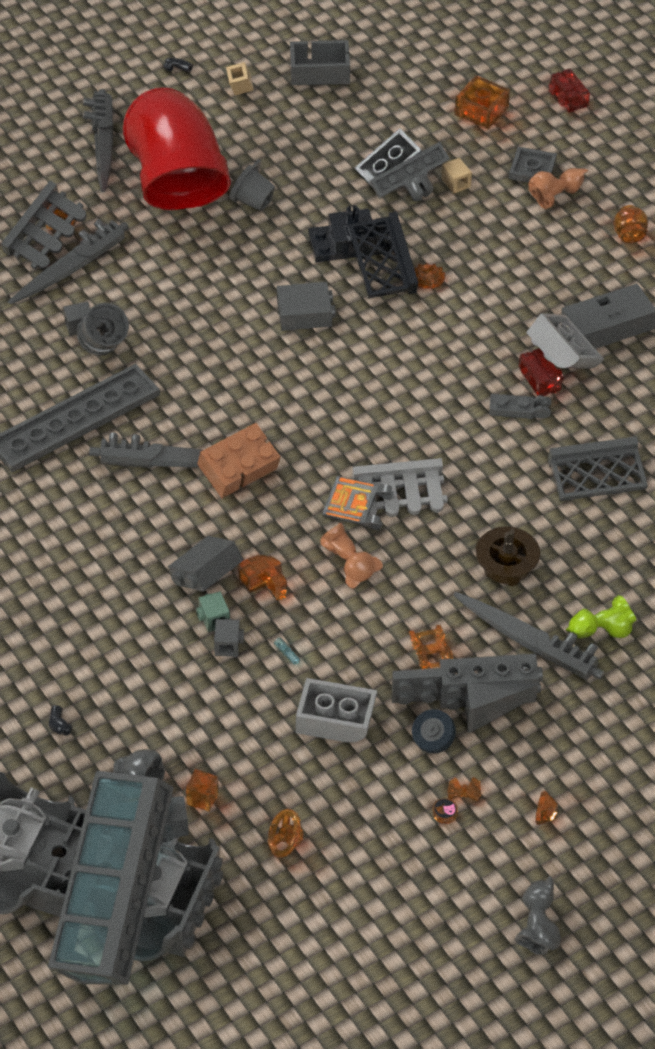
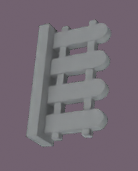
[352,458,448,517]

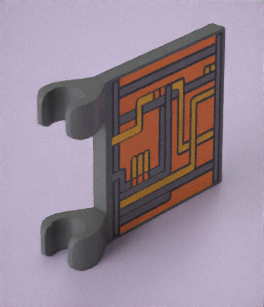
[322,476,394,531]

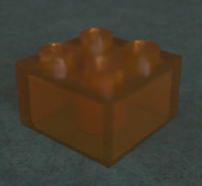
[455,75,510,130]

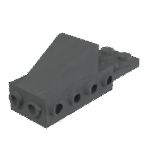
[391,654,543,732]

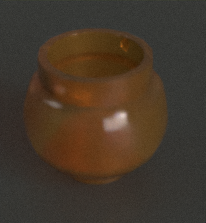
[613,205,648,243]

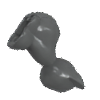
[515,876,561,955]

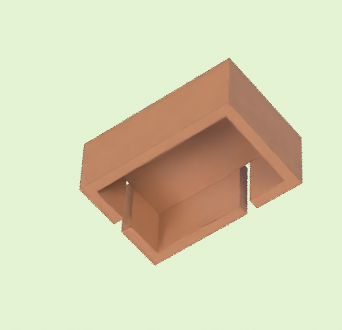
[197,423,281,498]

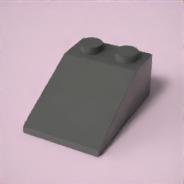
[355,128,422,185]

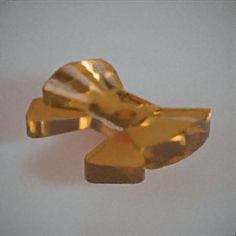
[447,777,481,802]

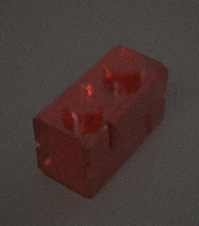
[548,68,590,113]
[518,348,564,397]

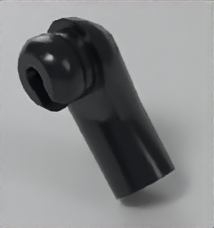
[163,58,193,73]
[48,705,72,736]

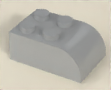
[526,313,604,369]
[296,678,377,742]

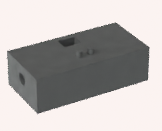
[561,284,655,349]

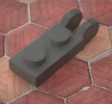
[489,394,552,419]

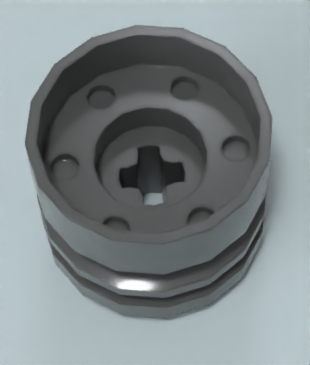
[77,303,129,356]

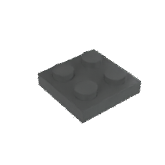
[509,147,557,182]

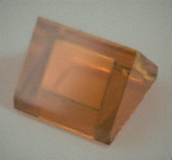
[535,791,558,825]

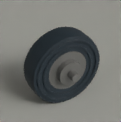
[412,709,456,753]

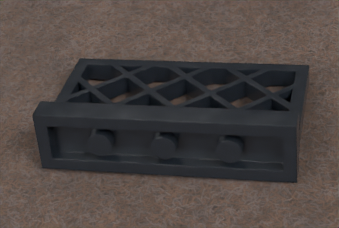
[348,211,418,299]

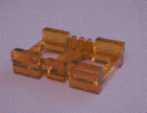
[409,624,454,669]

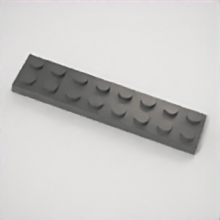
[0,364,160,472]

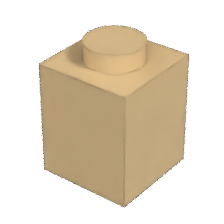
[226,62,254,96]
[441,158,472,194]

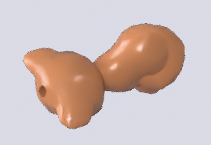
[528,168,589,209]
[320,523,383,588]

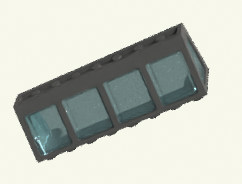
[48,771,174,985]

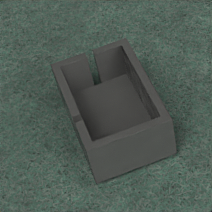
[290,40,350,85]

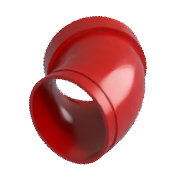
[123,87,231,210]

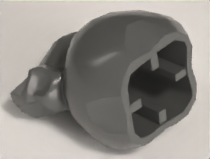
[113,749,165,787]

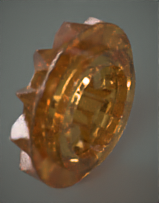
[414,262,445,289]

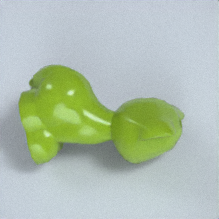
[565,595,637,639]

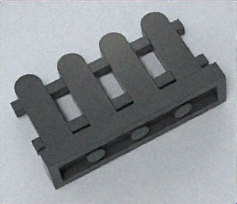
[1,181,87,269]

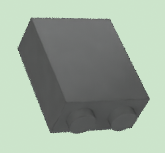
[277,282,336,331]
[168,536,243,592]

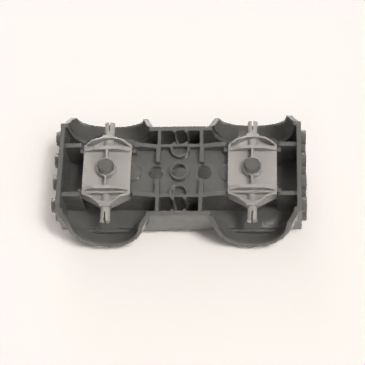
[0,772,223,961]

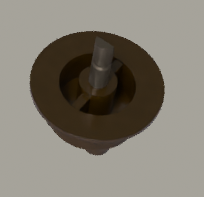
[476,527,540,586]

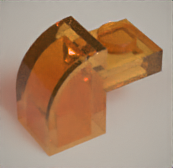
[238,555,287,601]

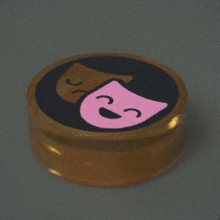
[433,798,458,824]

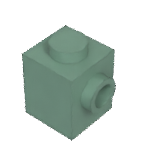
[196,591,230,633]

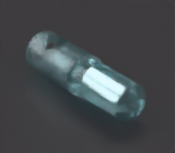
[274,638,300,665]

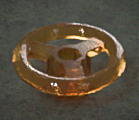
[268,809,303,858]

